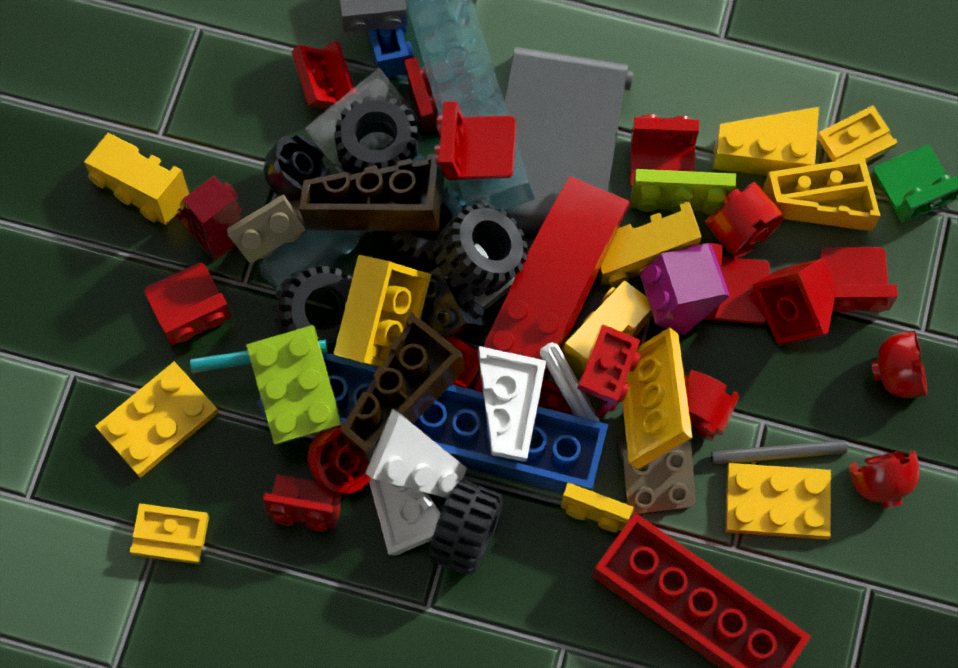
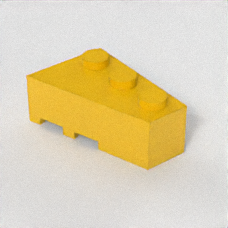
[712,107,819,176]
[84,133,189,226]
[763,157,880,231]
[597,201,702,286]
[561,281,653,378]

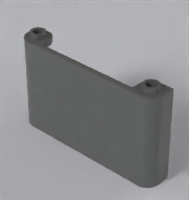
[486,47,633,235]

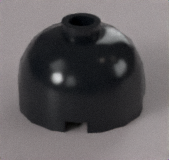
[263,134,330,201]

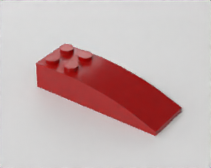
[483,176,630,380]

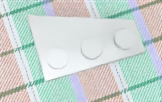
[478,347,546,462]
[365,409,467,498]
[369,478,440,555]

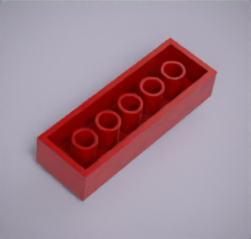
[592,513,811,668]

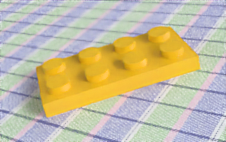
[623,327,692,469]

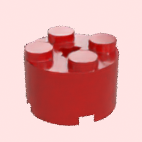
[704,182,784,259]
[683,368,739,441]

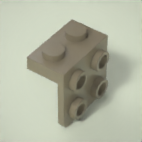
[227,194,306,264]
[617,434,695,514]

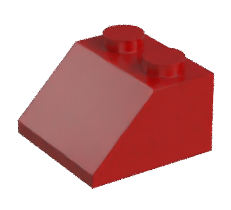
[752,258,837,345]

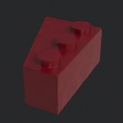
[175,175,243,261]

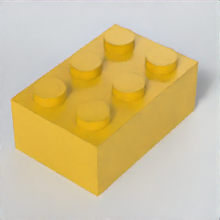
[333,255,431,366]

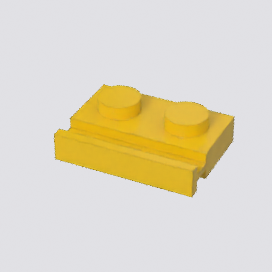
[817,106,898,162]
[560,483,634,532]
[130,503,209,565]

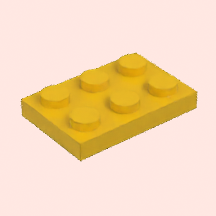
[95,361,219,478]
[725,463,831,540]

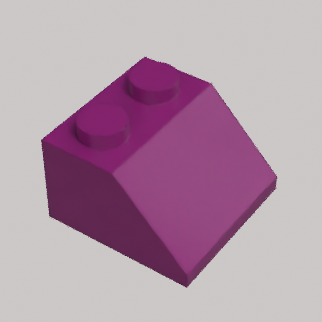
[640,243,730,335]

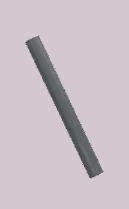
[711,440,847,465]

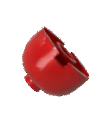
[872,331,928,399]
[307,424,371,494]
[848,450,920,508]

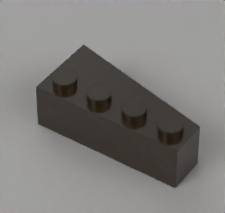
[299,154,445,231]
[340,312,465,465]

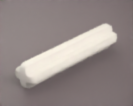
[540,342,599,422]

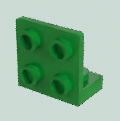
[873,144,958,224]

